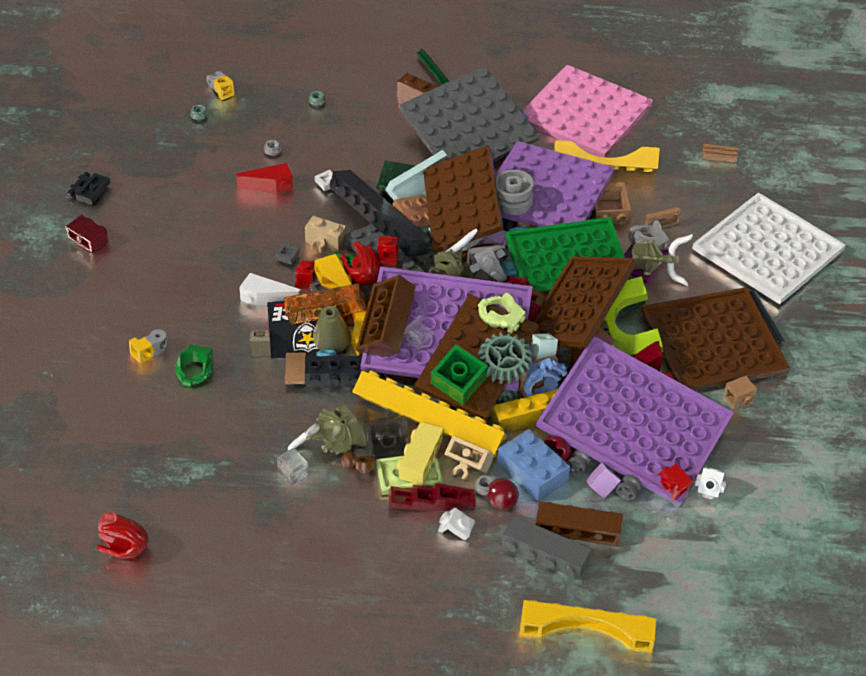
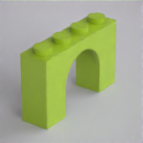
[603,276,664,357]

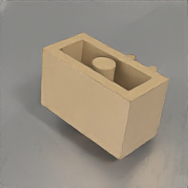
[305,216,346,253]
[444,436,495,480]

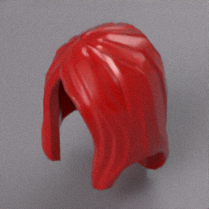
[340,242,380,286]
[97,513,149,559]

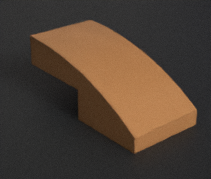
[285,353,306,384]

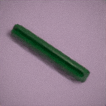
[417,49,449,85]

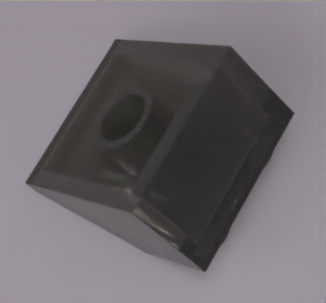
[363,415,409,460]

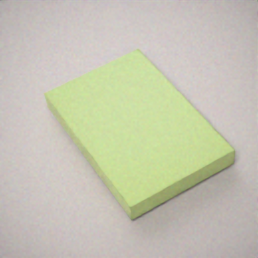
[375,455,443,495]

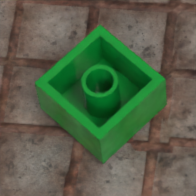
[431,344,488,405]

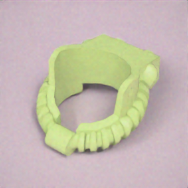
[478,293,526,334]

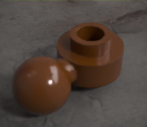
[341,452,376,473]

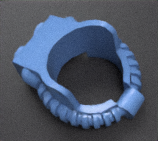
[524,358,568,397]

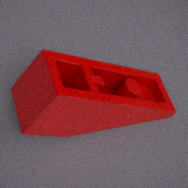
[236,163,293,193]

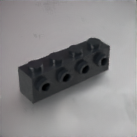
[305,356,384,387]

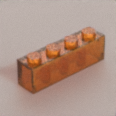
[284,283,365,324]

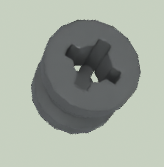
[567,450,592,475]
[616,474,642,501]

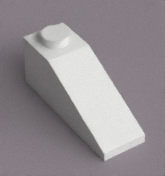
[239,273,301,306]

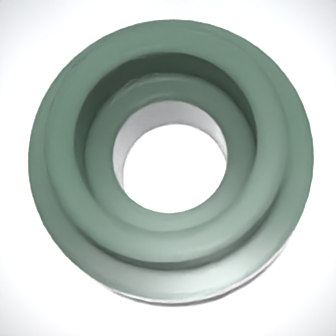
[309,91,325,106]
[190,105,207,120]

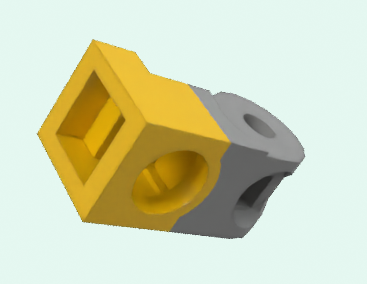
[206,71,235,100]
[129,329,167,364]

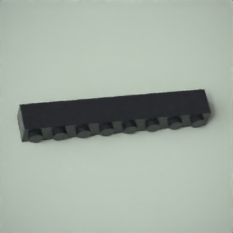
[330,170,430,256]

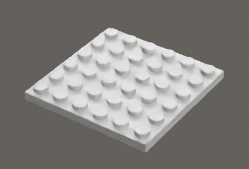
[692,192,846,304]

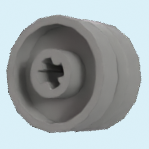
[496,170,533,215]

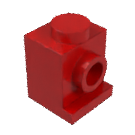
[377,236,399,266]
[294,260,317,290]
[659,463,693,501]

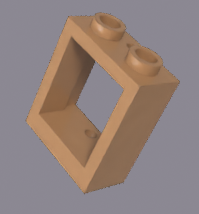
[592,182,632,224]

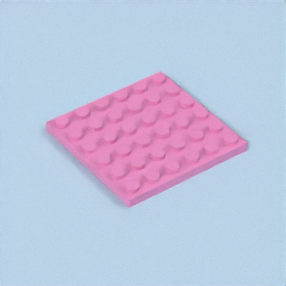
[522,65,653,158]

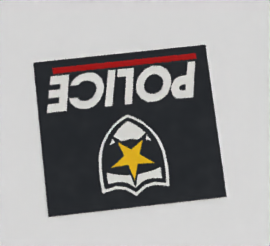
[267,297,346,359]

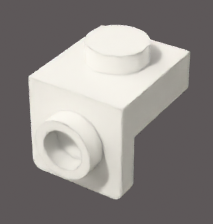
[438,508,475,540]

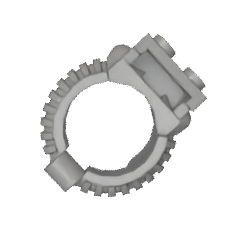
[628,220,670,251]

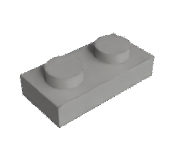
[474,247,507,282]

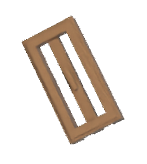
[702,144,738,163]
[645,207,681,228]

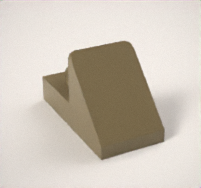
[250,330,271,357]

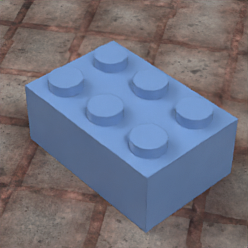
[497,429,570,502]

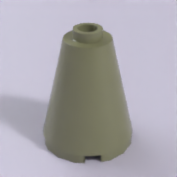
[313,306,351,354]

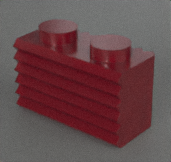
[65,215,108,253]

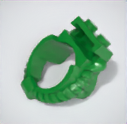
[175,344,213,387]

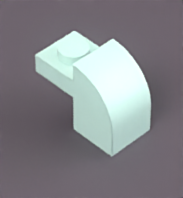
[529,334,558,361]

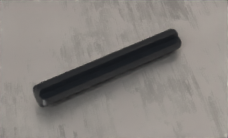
[749,290,785,347]

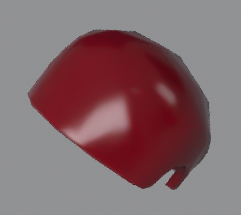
[544,435,571,462]
[487,478,519,510]

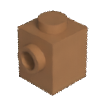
[723,376,757,409]

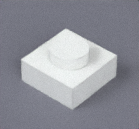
[315,170,332,191]

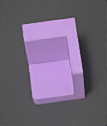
[586,463,621,498]

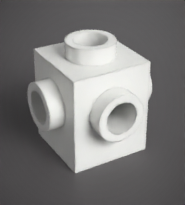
[695,466,727,499]

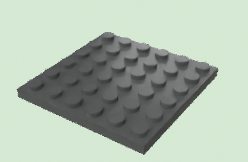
[399,65,540,162]

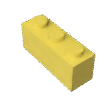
[397,422,443,486]

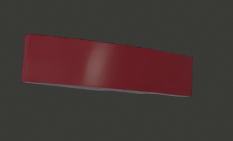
[388,483,476,511]

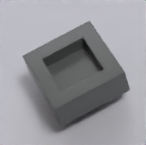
[275,243,300,265]

